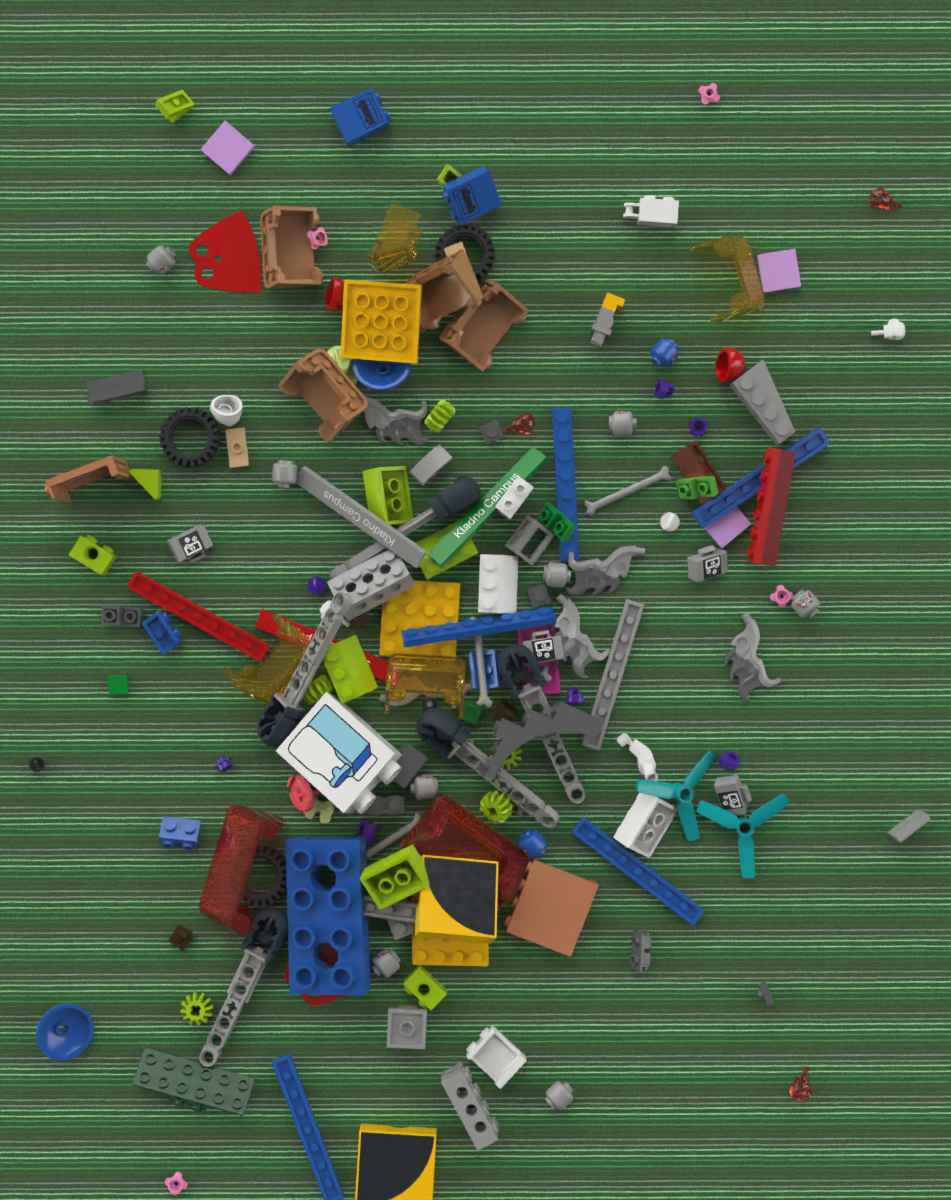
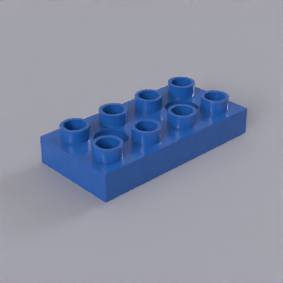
[285,836,370,995]

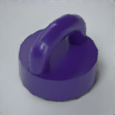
[654,379,675,399]
[307,576,327,595]
[565,687,584,705]
[718,751,740,771]

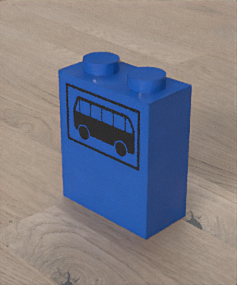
[330,88,391,147]
[442,166,502,225]

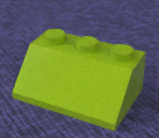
[363,466,413,526]
[416,520,478,580]
[323,635,378,704]
[360,844,430,910]

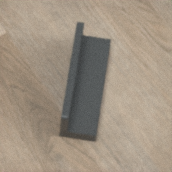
[87,370,148,405]

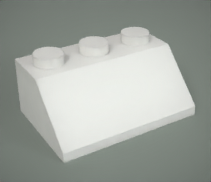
[478,554,518,613]
[613,793,678,858]

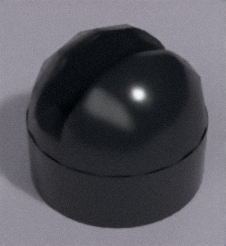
[422,697,438,711]
[29,757,45,772]

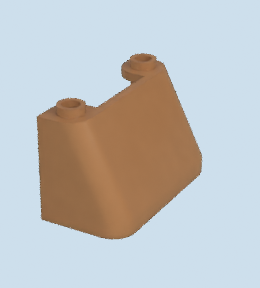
[260,206,323,289]
[405,249,483,333]
[439,279,529,372]
[278,349,368,444]

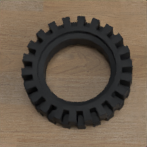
[435,224,495,282]
[159,407,221,468]
[229,845,287,907]

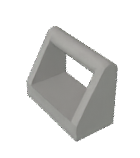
[505,515,555,566]

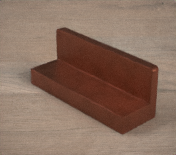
[671,440,727,504]

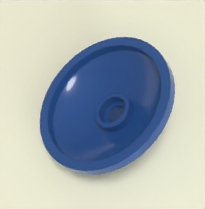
[353,359,411,391]
[36,1003,94,1061]

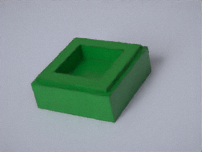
[108,674,130,695]
[458,701,483,726]

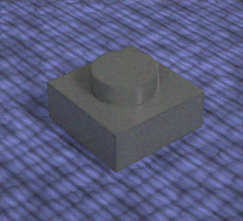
[479,419,504,445]
[527,583,551,608]
[757,981,774,1006]

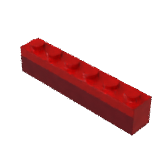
[747,447,796,566]

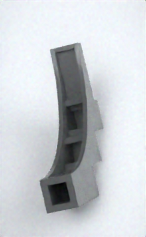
[484,701,603,779]

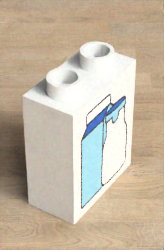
[276,692,402,814]

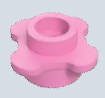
[698,83,720,105]
[307,227,328,249]
[770,585,793,608]
[165,1172,188,1195]

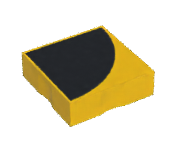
[415,855,498,944]
[355,1124,437,1200]

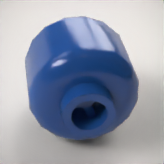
[650,338,679,367]
[519,829,547,858]

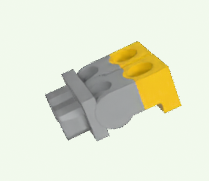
[590,292,625,347]

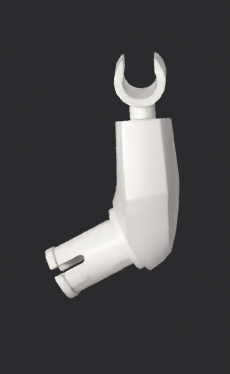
[617,733,658,781]

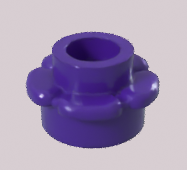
[689,418,708,436]
[215,756,233,773]

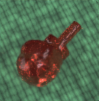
[869,188,902,209]
[502,412,536,435]
[789,1066,812,1101]

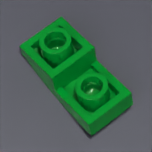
[537,502,576,542]

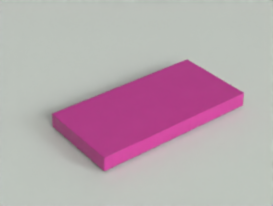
[517,624,560,695]

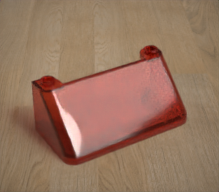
[397,794,528,911]
[199,804,285,936]

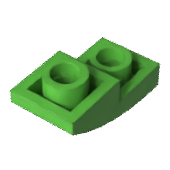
[676,476,719,499]

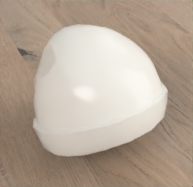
[210,395,243,427]

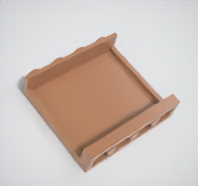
[45,455,133,503]
[504,858,599,957]

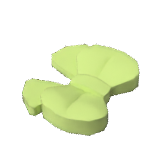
[304,797,335,823]

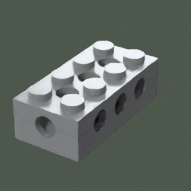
[327,549,416,621]
[441,1062,500,1151]

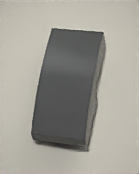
[101,606,144,627]

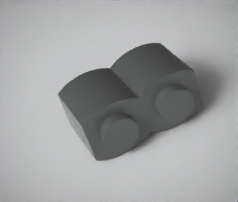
[366,793,405,815]

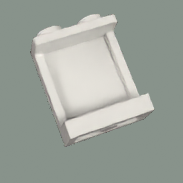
[496,476,534,521]
[466,1025,527,1089]

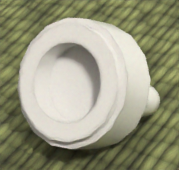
[660,512,680,532]

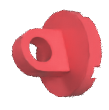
[287,774,322,812]

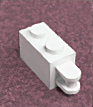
[623,195,679,227]

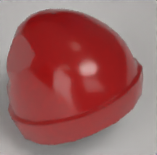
[325,277,344,312]
[715,347,746,382]

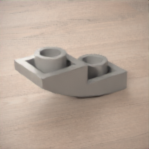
[410,444,452,486]

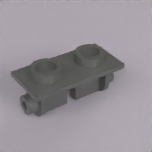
[630,930,652,972]

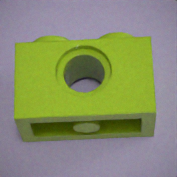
[69,535,117,576]
[403,965,447,1010]

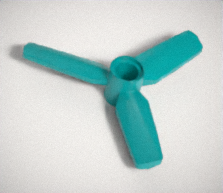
[636,751,716,841]
[696,794,789,878]

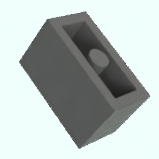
[393,743,428,789]

